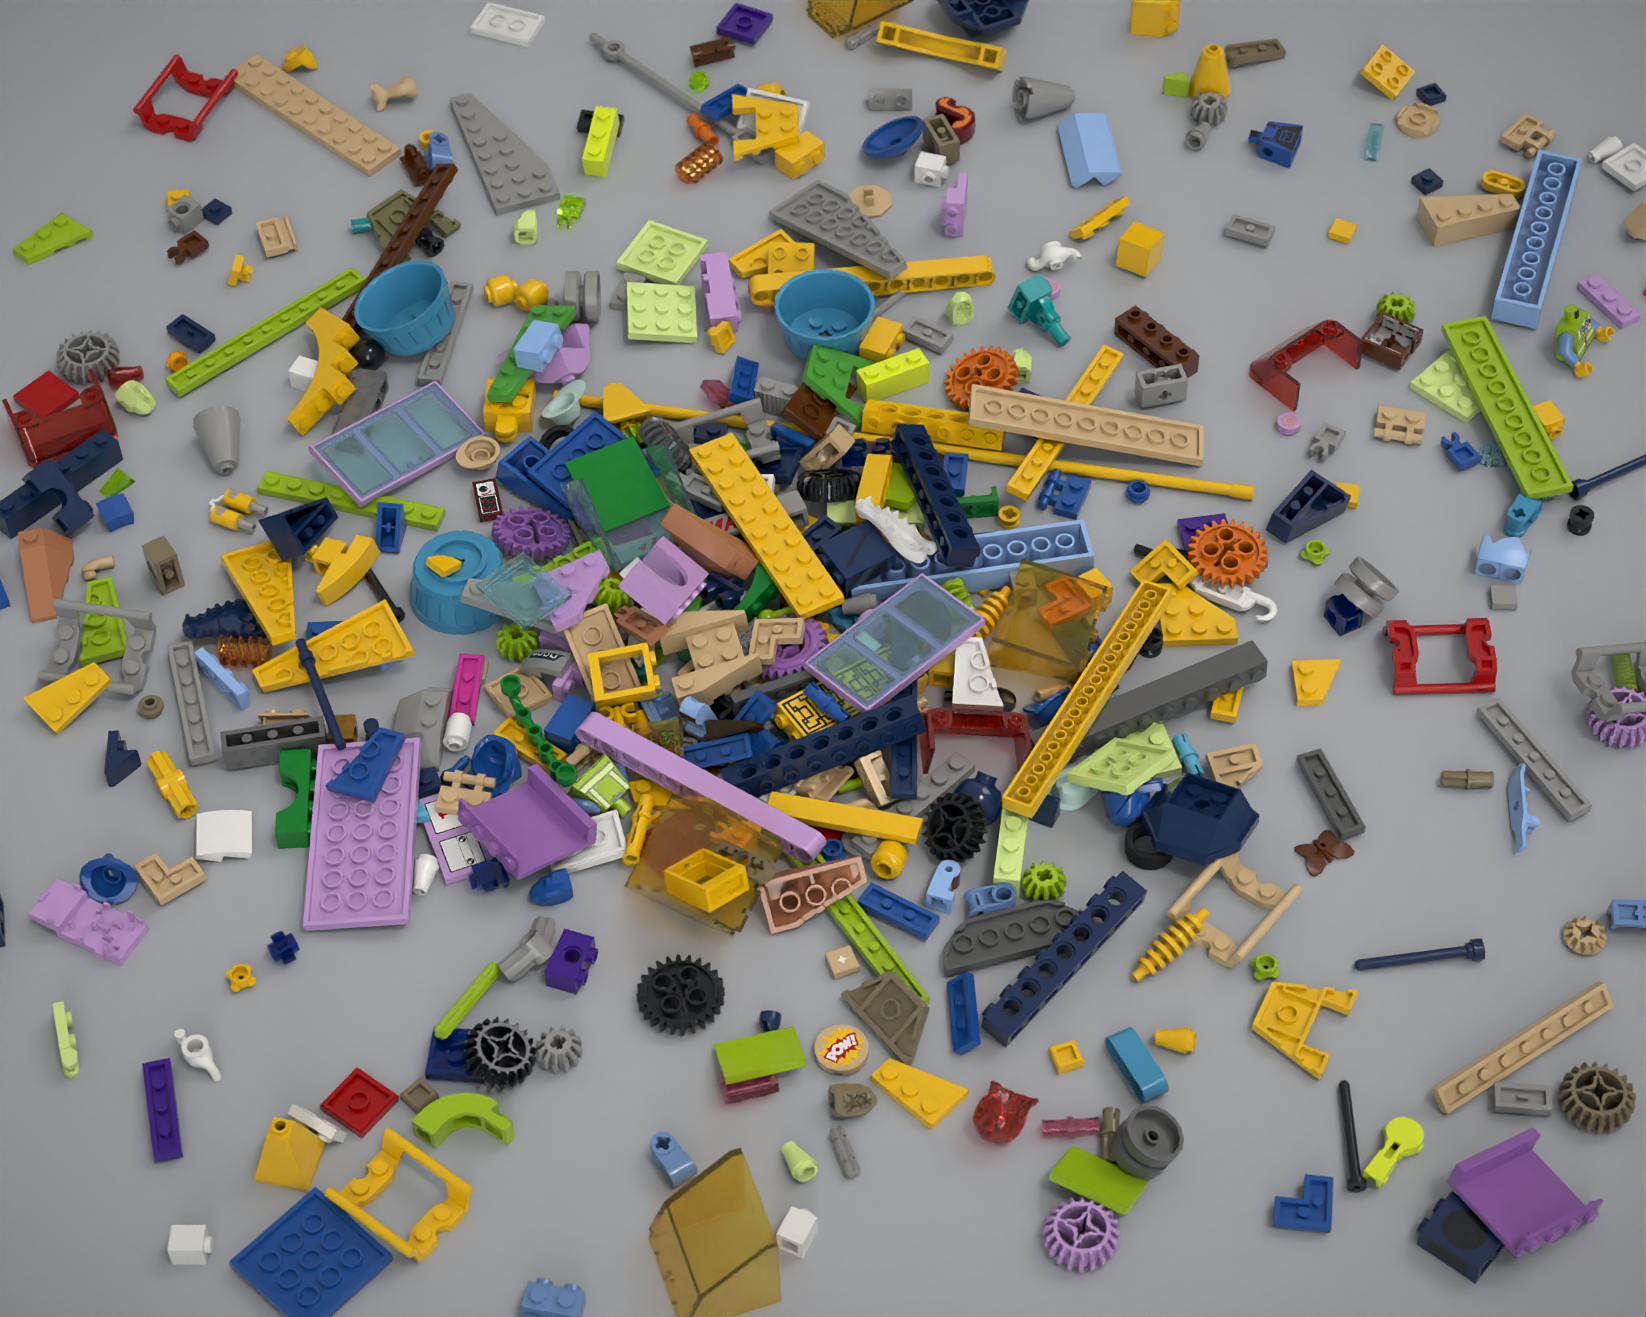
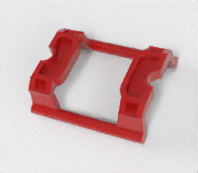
[133,54,239,142]
[1383,618,1497,695]

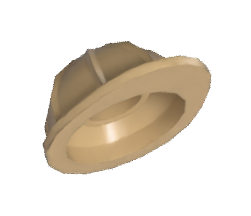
[456,436,500,471]

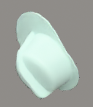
[541,379,586,426]
[1048,766,1100,811]

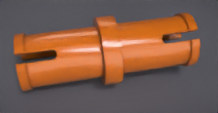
[686,113,719,148]

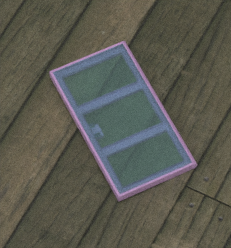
[308,381,486,508]
[802,573,985,714]

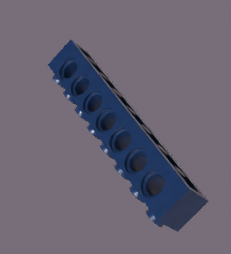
[891,424,980,567]
[720,694,927,798]
[981,871,1147,1047]

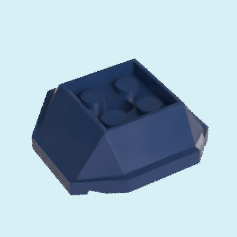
[937,0,1029,39]
[1141,772,1260,866]

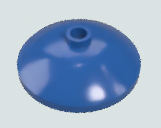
[862,116,924,158]

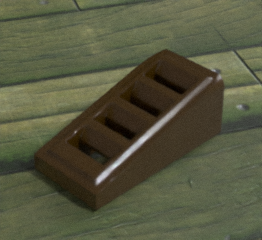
[705,720,764,740]

